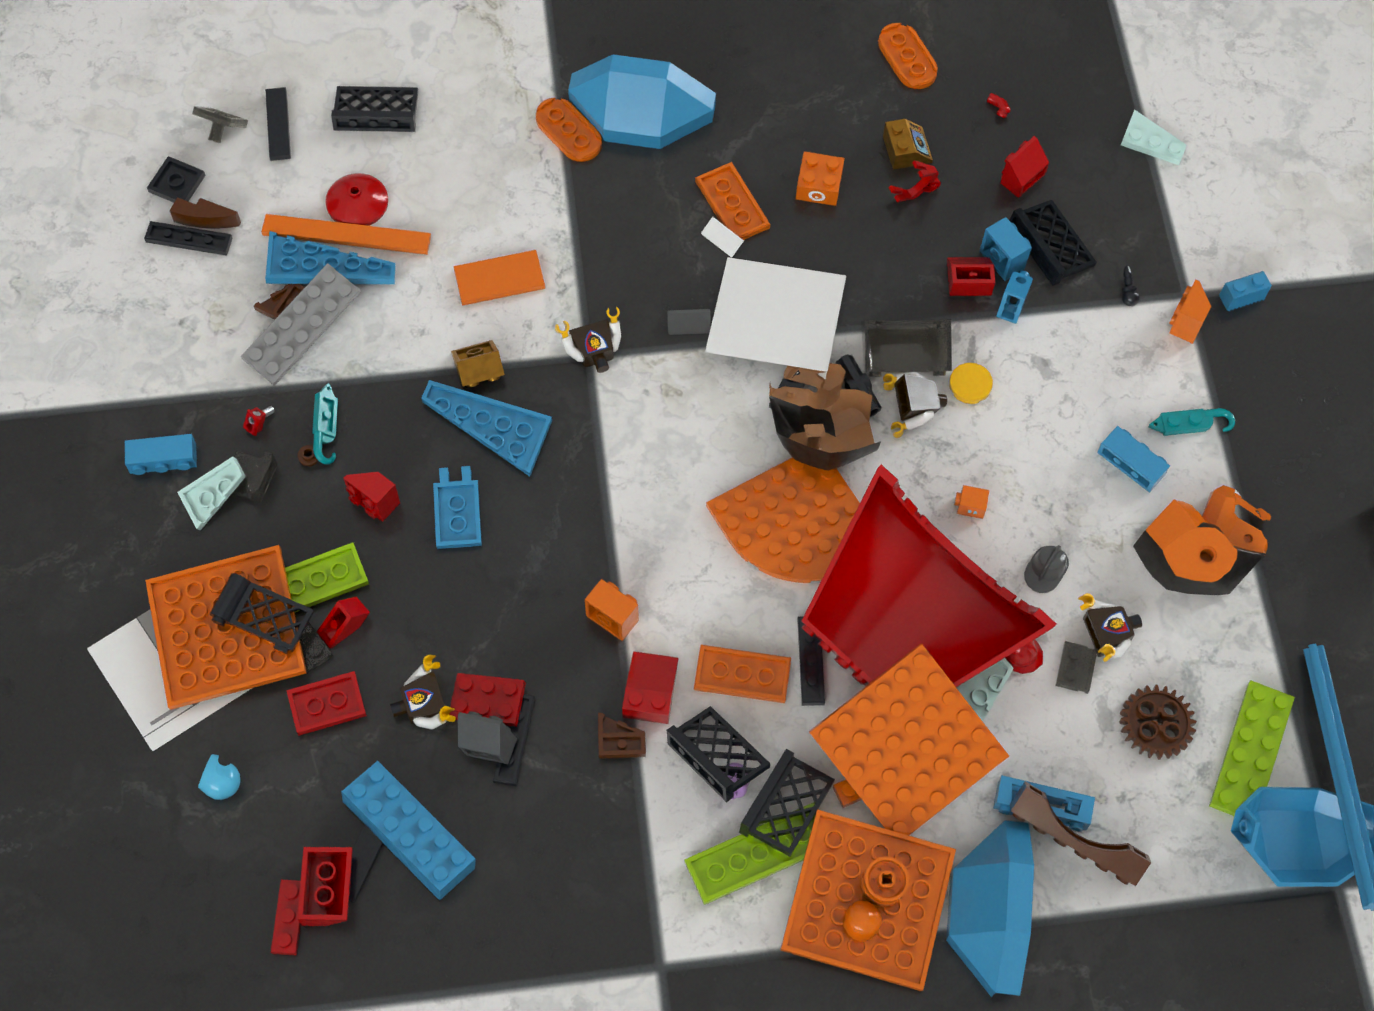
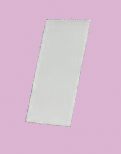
[701,217,744,258]

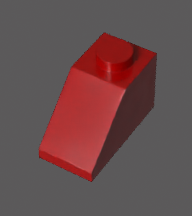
[317,596,370,648]

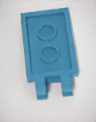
[433,466,482,549]

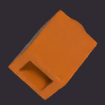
[954,485,989,519]

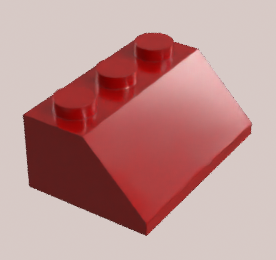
[297,847,353,926]

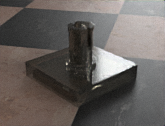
[192,106,248,143]

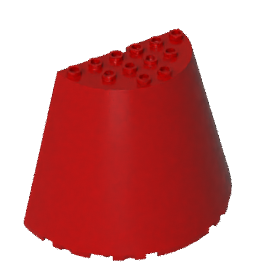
[801,464,1057,687]

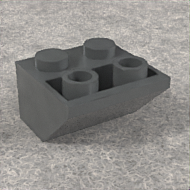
[458,711,517,764]

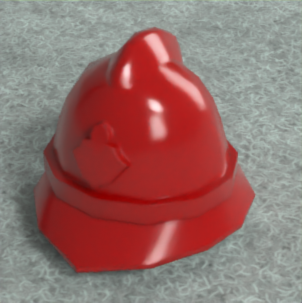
[1005,640,1043,674]

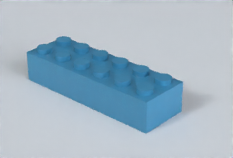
[342,761,476,901]

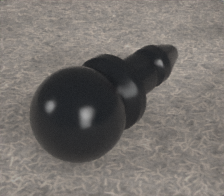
[1122,265,1139,306]

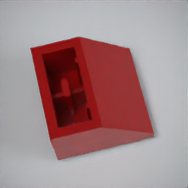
[1000,136,1049,198]
[947,257,995,296]
[343,472,400,522]

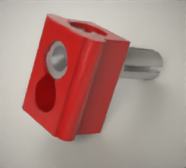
[243,406,274,436]

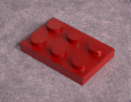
[286,671,367,736]
[449,673,526,727]

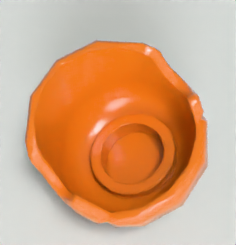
[843,900,882,941]

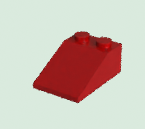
[622,651,679,724]

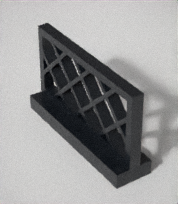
[331,86,418,132]
[1009,200,1097,286]
[666,706,770,803]
[739,749,835,857]

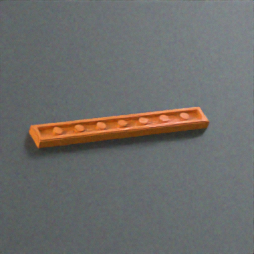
[261,214,431,255]

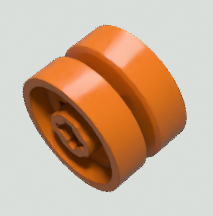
[861,857,909,907]

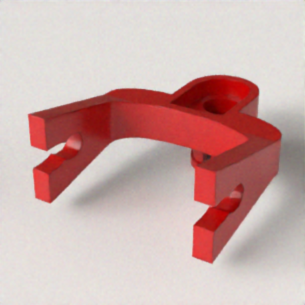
[889,160,941,203]

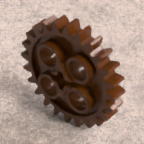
[1119,684,1197,760]

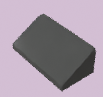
[667,309,711,335]

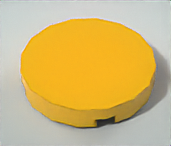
[949,363,993,404]

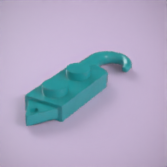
[312,383,338,464]
[1148,408,1235,436]

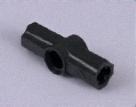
[835,354,882,417]

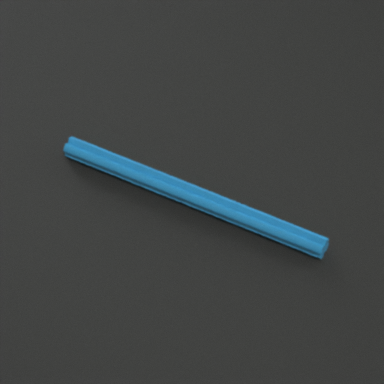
[1303,644,1374,911]

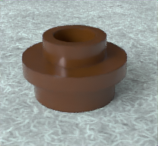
[298,445,318,467]

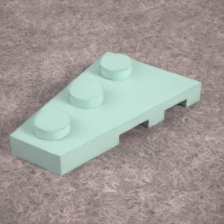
[1121,109,1187,165]
[177,457,246,531]
[956,658,1014,721]

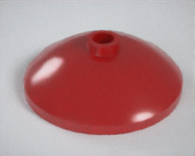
[326,173,388,226]

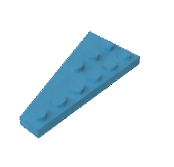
[265,231,396,284]
[421,380,552,477]

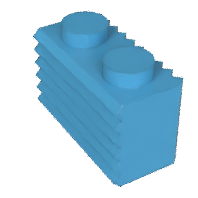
[1219,271,1272,311]

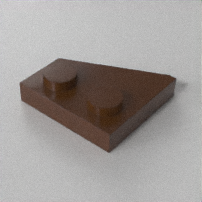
[254,284,305,319]
[598,713,646,759]

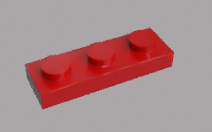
[271,880,301,955]

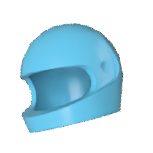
[198,754,241,800]

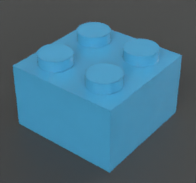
[980,217,1032,281]

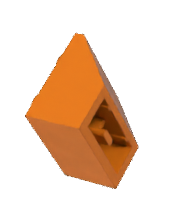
[1169,279,1211,344]

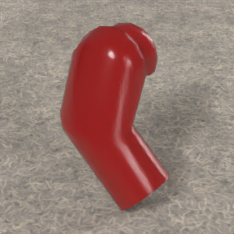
[987,93,1011,118]

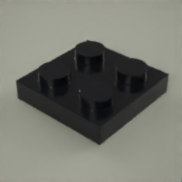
[147,156,206,203]

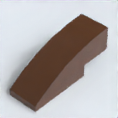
[169,197,241,229]

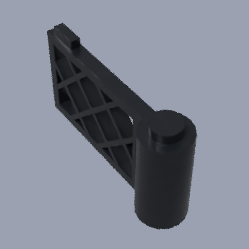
[210,573,314,654]

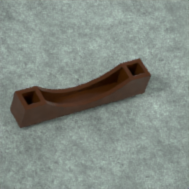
[1010,781,1151,886]

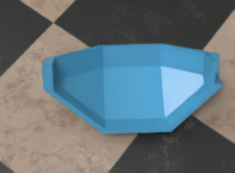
[568,54,716,149]
[1231,787,1374,887]
[946,820,1034,997]

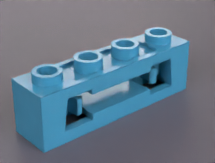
[993,775,1095,832]

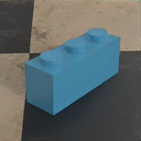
[1097,426,1170,493]
[125,434,197,475]

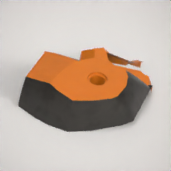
[1133,485,1271,595]

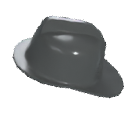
[1024,545,1069,593]

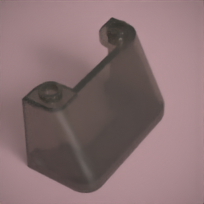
[861,319,952,377]

